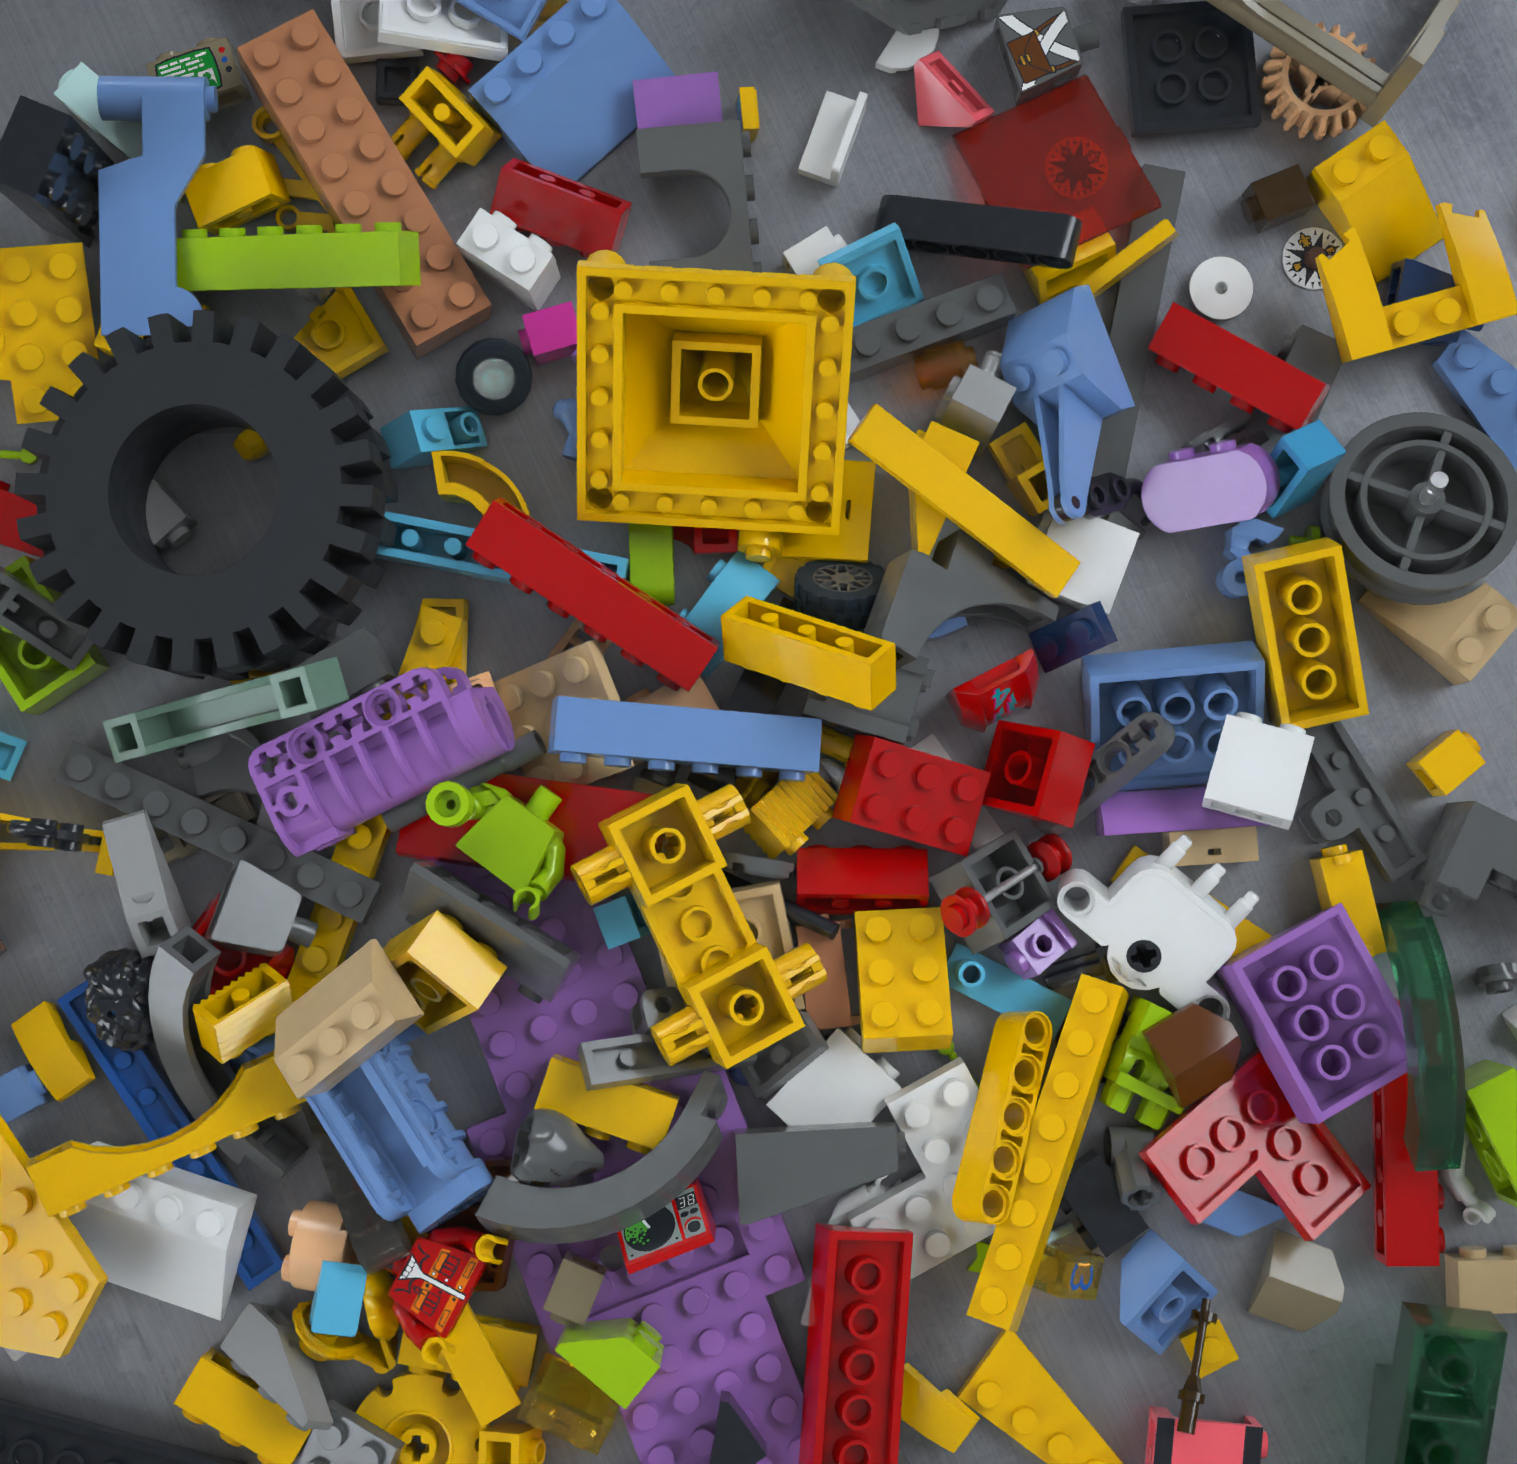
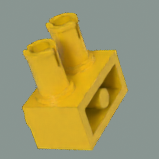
[391,66,503,190]

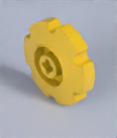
[356,1370,490,1464]

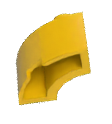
[431,451,533,518]

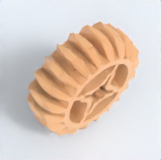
[1260,22,1376,141]

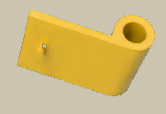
[738,460,876,563]

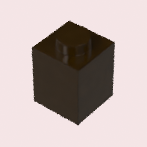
[1241,164,1315,234]

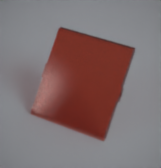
[951,74,1162,270]

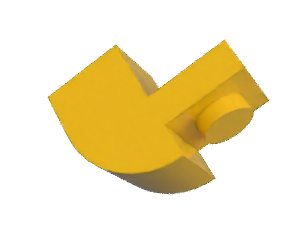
[987,421,1049,517]

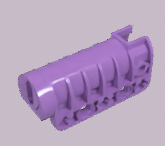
[248,667,515,857]

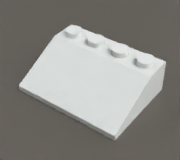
[69,1141,258,1321]

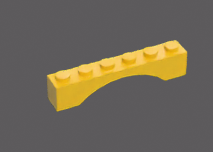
[26,1050,307,1218]

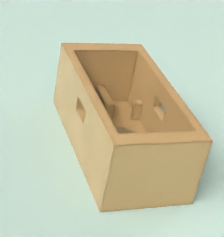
[1161,826,1259,867]

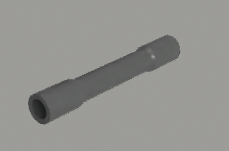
[382,730,547,832]

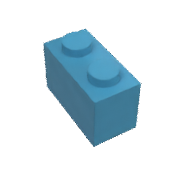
[1266,419,1346,519]

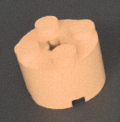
[281,1199,369,1292]

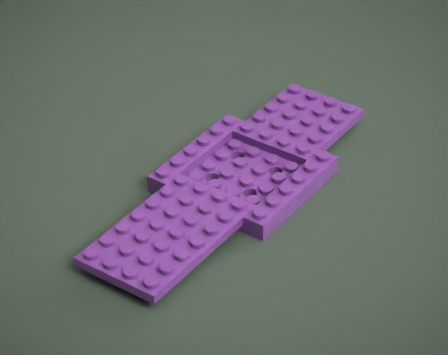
[430,861,806,1464]

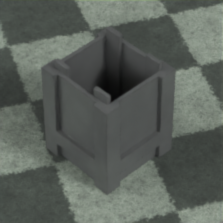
[801,656,935,745]

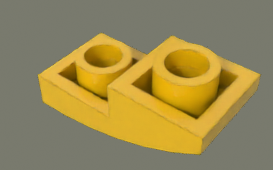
[11,1001,96,1102]
[901,1363,981,1453]

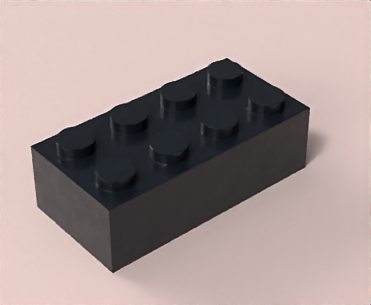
[0,95,115,248]

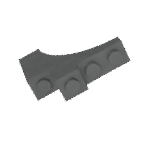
[863,528,1060,670]

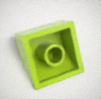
[555,1318,664,1409]

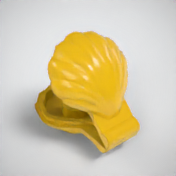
[292,1260,400,1374]

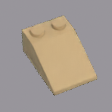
[1357,583,1517,685]

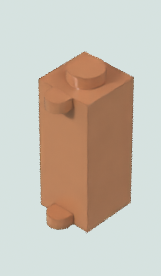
[795,913,860,1030]

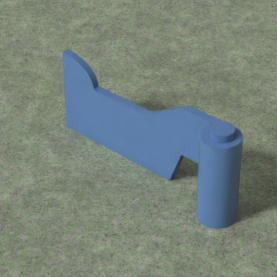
[97,76,218,336]

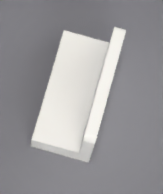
[798,91,868,188]

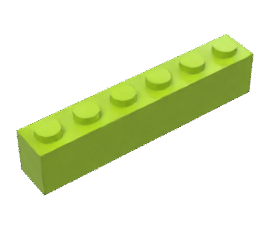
[177,222,421,292]

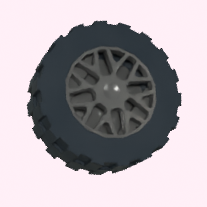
[794,560,885,631]

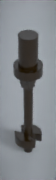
[1177,1298,1218,1435]

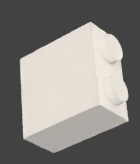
[456,208,561,311]
[1020,511,1140,615]
[1202,712,1315,830]

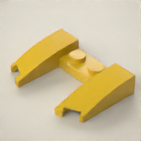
[1315,202,1517,363]

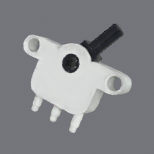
[1042,835,1259,1021]

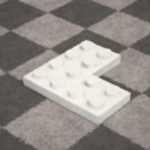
[846,1057,996,1280]

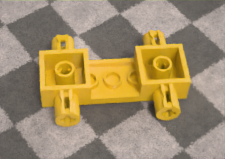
[570,783,827,1069]

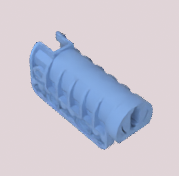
[274,1037,494,1234]

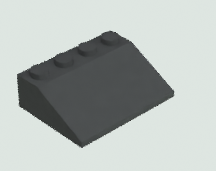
[400,862,582,1004]

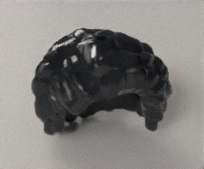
[83,948,155,1052]

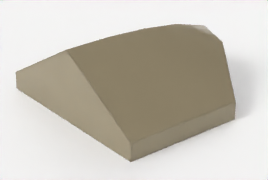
[1246,1228,1345,1333]

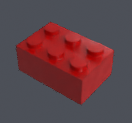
[832,734,991,856]

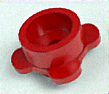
[432,51,474,85]

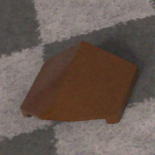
[1142,1002,1242,1109]

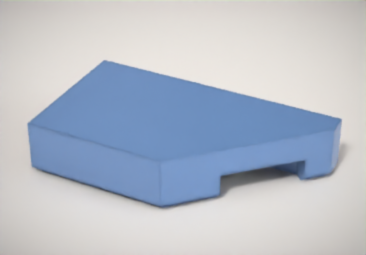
[1203,1189,1286,1237]

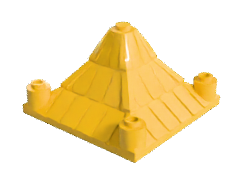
[577,250,856,536]

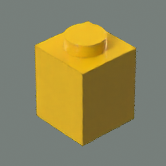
[1406,729,1486,797]

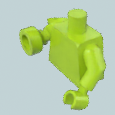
[425,781,566,920]

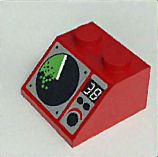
[617,1177,716,1274]

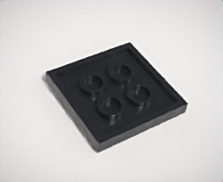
[1121,1,1261,137]

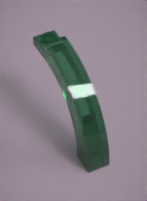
[1375,901,1466,1172]

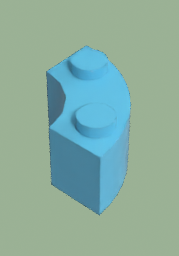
[679,550,780,678]

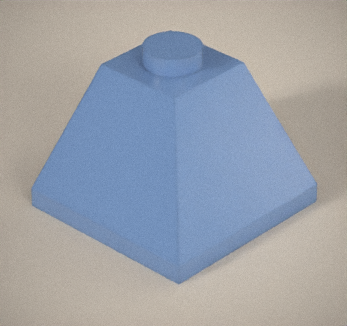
[1120,1228,1219,1356]

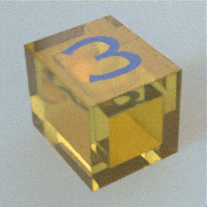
[1032,1243,1105,1300]

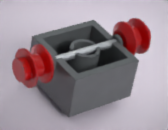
[929,828,1072,955]

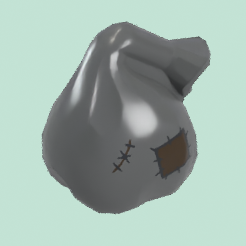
[510,1108,605,1188]

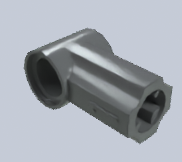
[1103,1126,1161,1210]

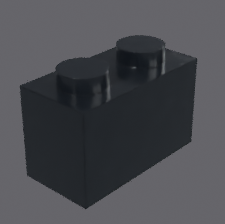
[1059,1148,1149,1258]

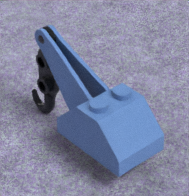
[1000,284,1152,527]

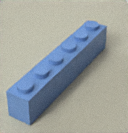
[548,696,822,782]

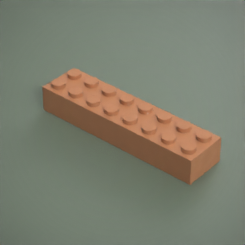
[237,9,491,359]

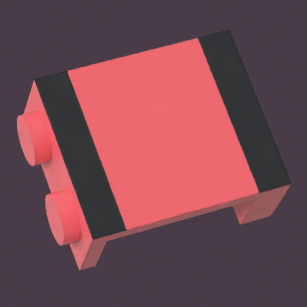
[1145,1406,1268,1464]

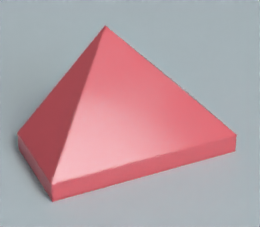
[914,50,995,127]

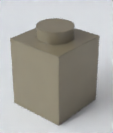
[543,1250,608,1327]

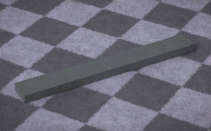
[1091,163,1186,478]

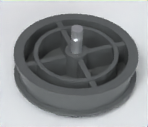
[1320,412,1517,605]

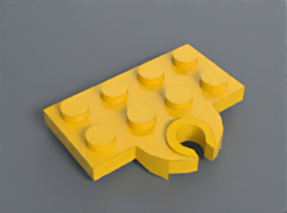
[0,242,99,424]

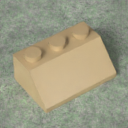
[274,939,424,1099]

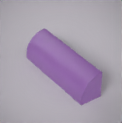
[1095,786,1268,836]

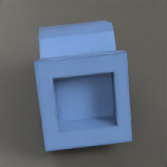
[1215,518,1284,599]

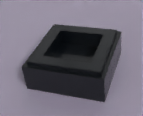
[375,59,421,106]

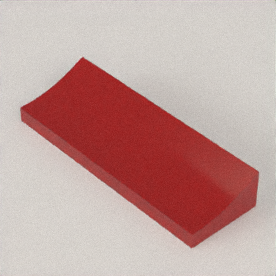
[395,774,664,889]
[799,1223,913,1464]

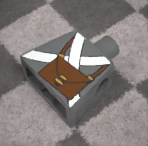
[992,7,1100,106]

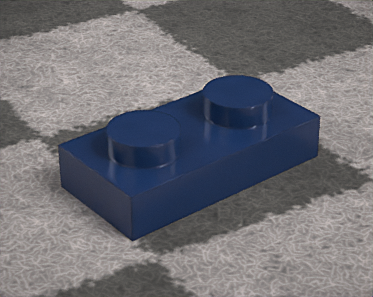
[1028,601,1118,673]

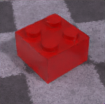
[982,719,1095,828]

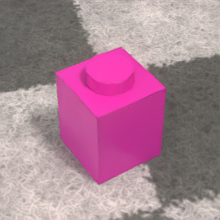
[518,301,577,365]

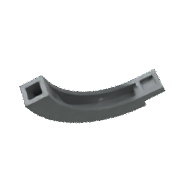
[148,925,310,1182]
[475,1070,728,1244]

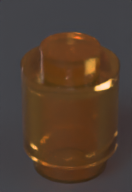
[913,340,978,392]

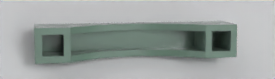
[102,656,350,763]

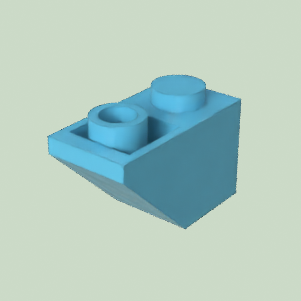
[380,406,488,469]

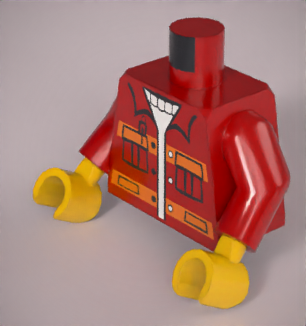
[375,1226,508,1370]

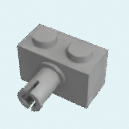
[934,350,1017,459]

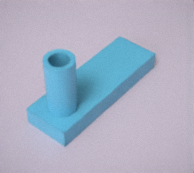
[947,942,1072,1040]

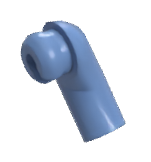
[552,398,577,462]

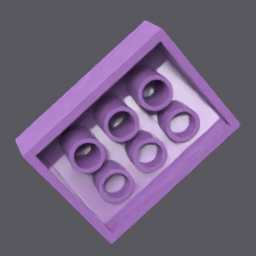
[1216,903,1429,1124]

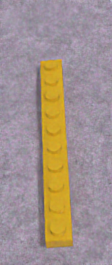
[288,605,467,1003]

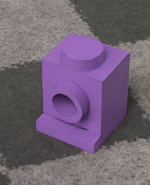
[998,909,1078,980]

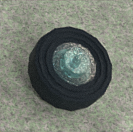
[455,338,532,416]

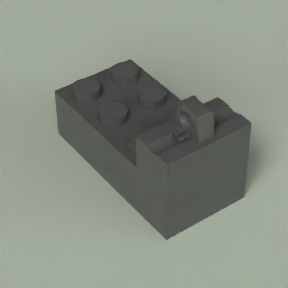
[1411,801,1517,917]

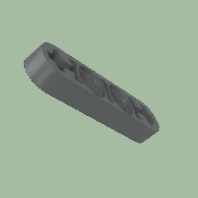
[1031,712,1175,836]

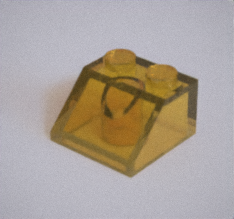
[516,1352,620,1455]

